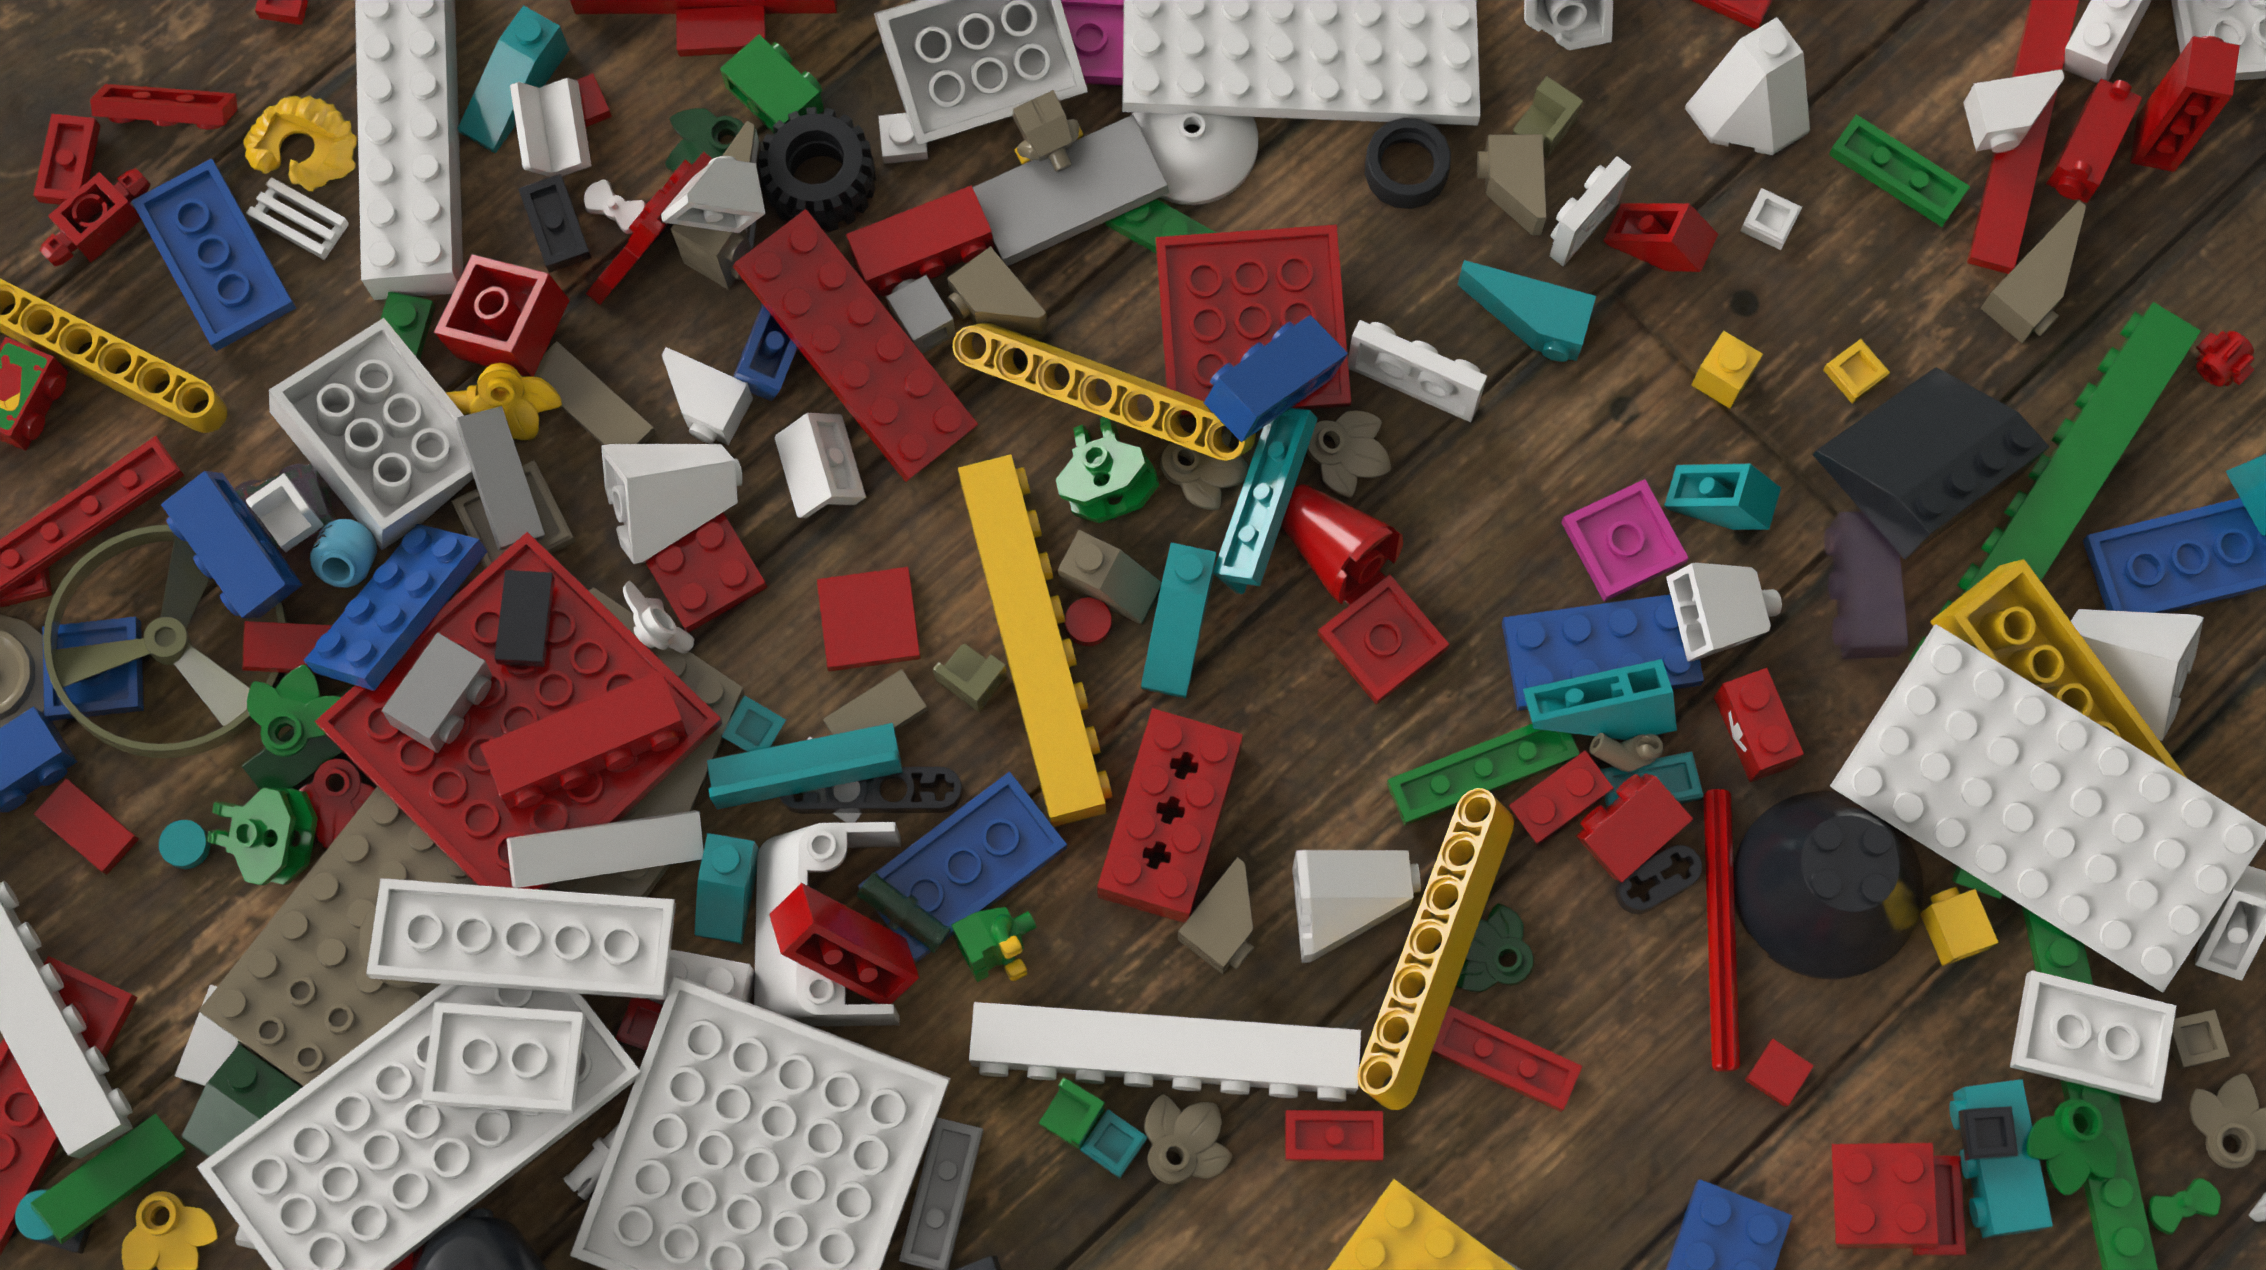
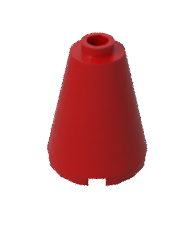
[1281,484,1403,605]

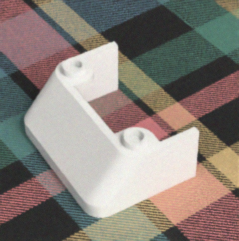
[754,822,901,1026]

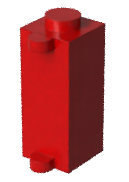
[2046,78,2142,203]

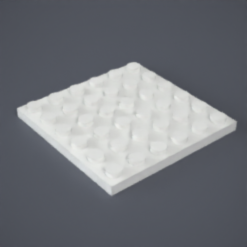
[570,976,951,1270]

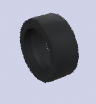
[1364,118,1451,209]

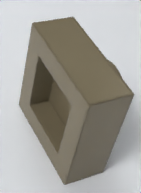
[2170,1009,2230,1070]

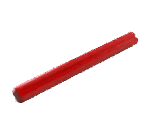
[1704,789,1740,1072]

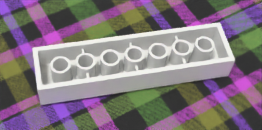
[355,0,463,300]

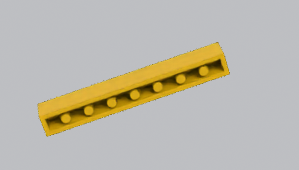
[958,454,1113,827]

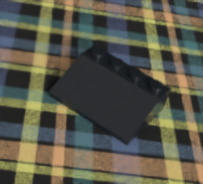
[1812,367,2050,559]

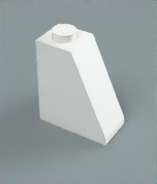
[1524,0,1613,50]
[1685,17,1810,155]
[601,444,742,564]
[2071,609,2204,741]
[1292,850,1421,963]

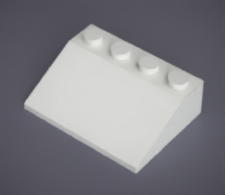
[874,0,1088,145]
[269,318,474,550]

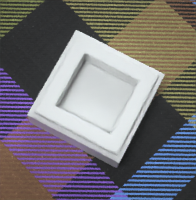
[1740,188,1802,250]

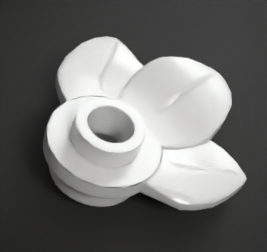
[623,581,694,654]

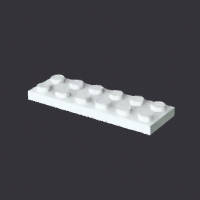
[366,878,676,1000]

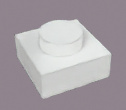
[878,113,928,164]

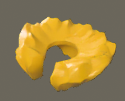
[243,96,357,191]

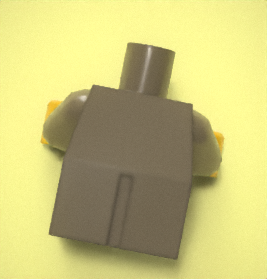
[1013,90,1084,172]

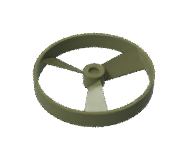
[43,525,287,758]

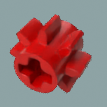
[2196,331,2255,387]

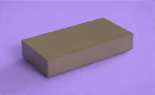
[823,669,928,735]

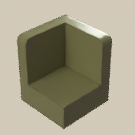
[1513,76,1583,158]
[932,644,1008,713]

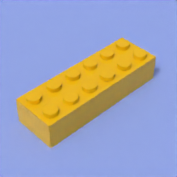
[1930,559,2188,779]

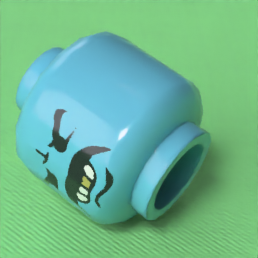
[310,519,377,588]

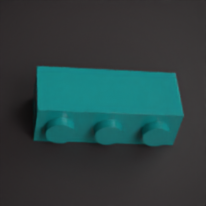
[1949,1079,2053,1238]

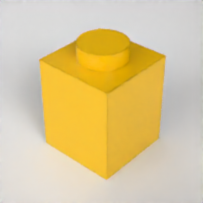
[1691,331,1763,408]
[1920,887,1999,966]

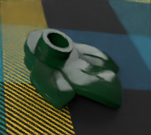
[665,108,744,172]
[1456,903,1534,992]

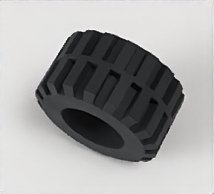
[759,107,876,231]

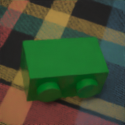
[720,34,824,134]

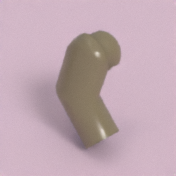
[1589,733,1663,772]

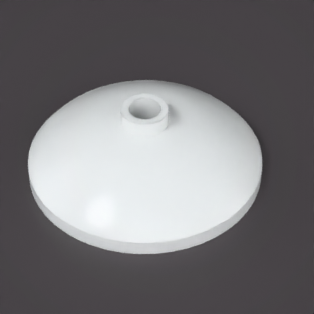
[1131,112,1258,205]

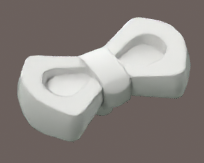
[584,179,646,234]

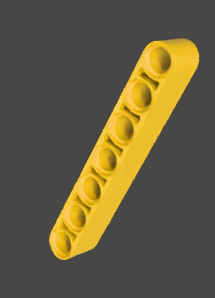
[0,279,227,433]
[952,322,1256,461]
[1357,788,1514,1110]

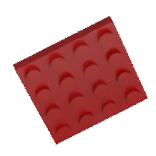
[1156,224,1351,418]

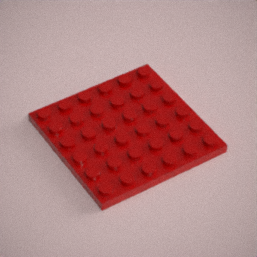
[315,532,723,890]

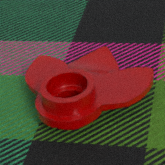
[299,758,376,849]

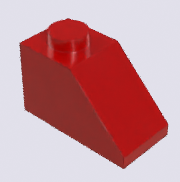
[1603,203,1718,272]

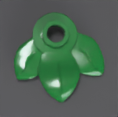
[247,665,341,757]
[2026,1099,2117,1196]

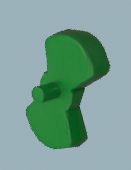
[2148,1178,2221,1235]

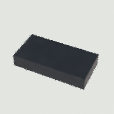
[495,570,555,667]

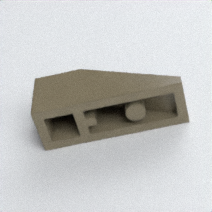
[1980,200,2086,343]

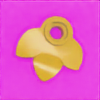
[470,363,562,440]
[121,1191,218,1270]

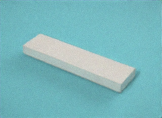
[506,810,704,888]

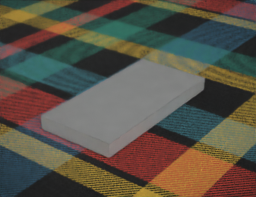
[973,115,1170,266]

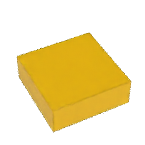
[1823,339,1890,404]

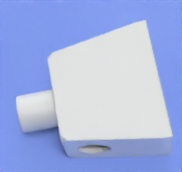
[1666,563,1782,662]

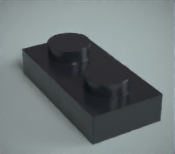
[518,174,592,273]

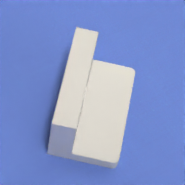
[510,78,592,177]
[775,413,866,518]

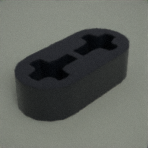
[1616,845,1702,914]

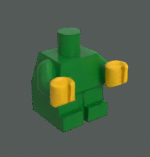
[951,907,1037,982]

